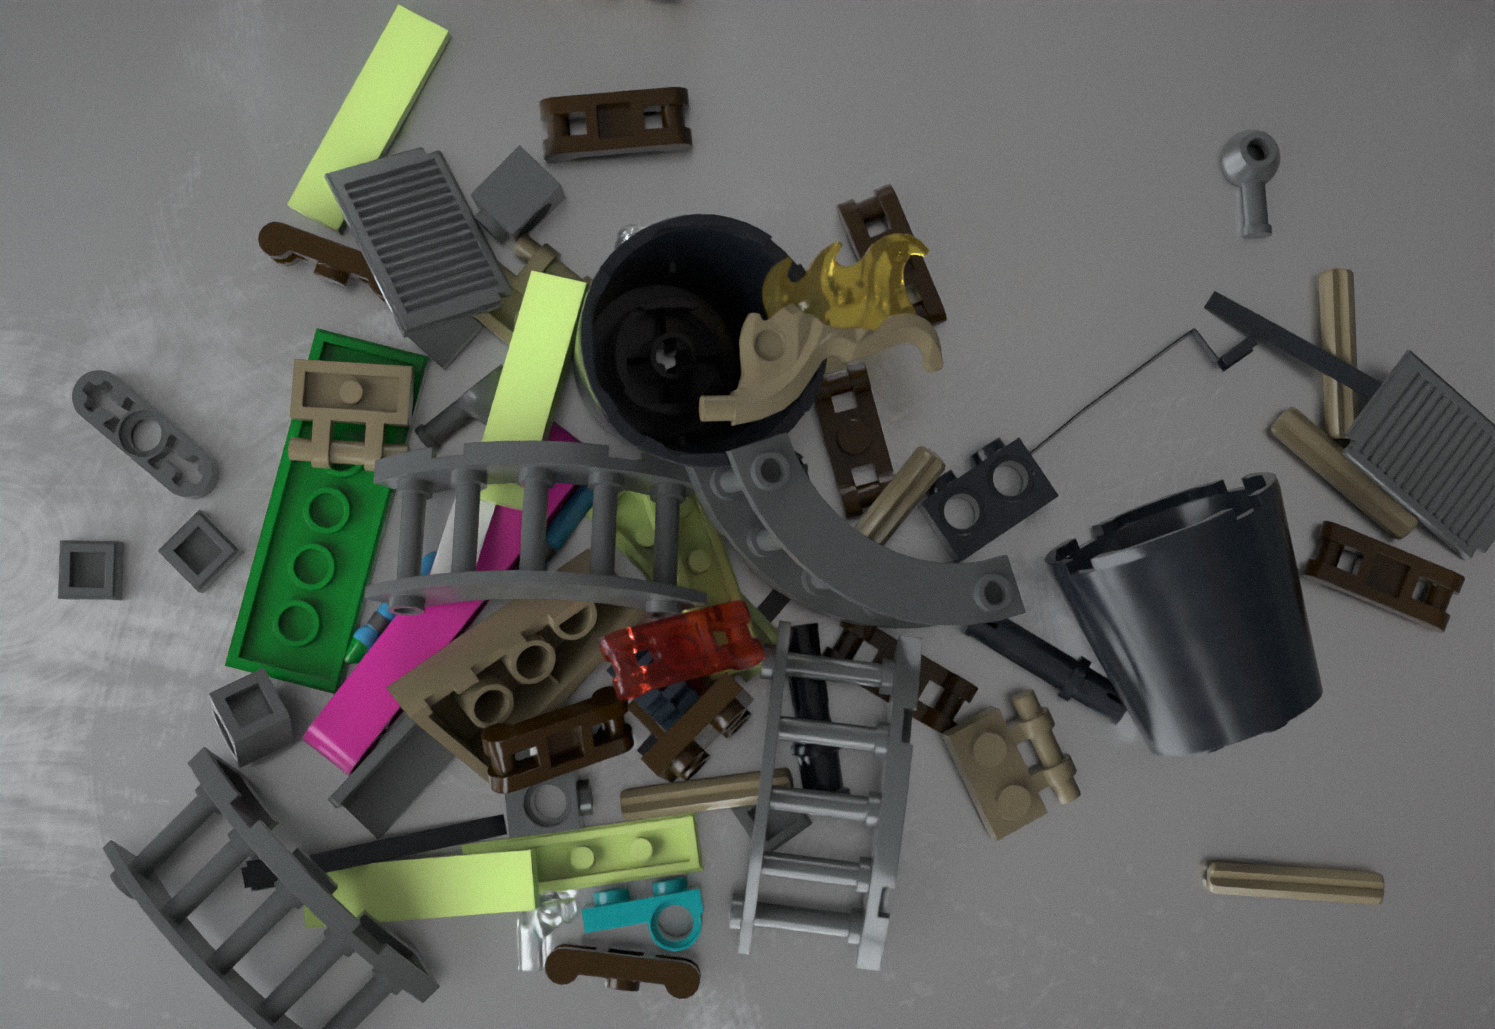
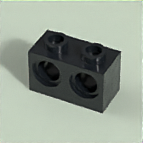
[917,437,1059,563]

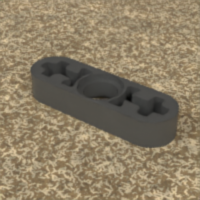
[72,370,219,499]

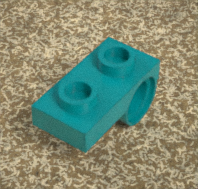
[581,876,705,951]

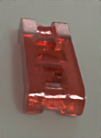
[598,600,766,700]

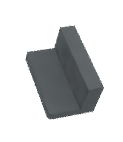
[328,715,457,839]

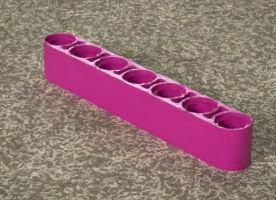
[303,420,582,776]

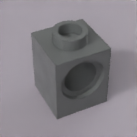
[471,145,566,243]
[209,668,294,768]
[505,769,594,838]

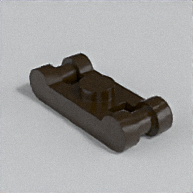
[539,87,693,162]
[836,184,947,326]
[258,221,387,304]
[813,359,895,519]
[1302,521,1465,633]
[821,621,979,734]
[481,686,634,794]
[544,942,701,999]

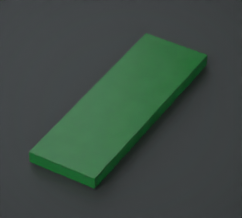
[225,328,431,694]

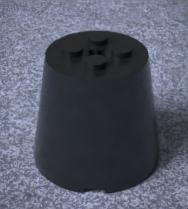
[573,214,827,468]
[1044,472,1323,756]

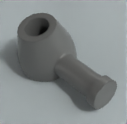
[1220,129,1280,239]
[415,364,503,449]

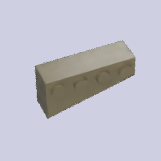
[386,548,646,783]

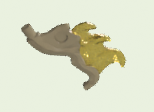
[699,233,943,426]

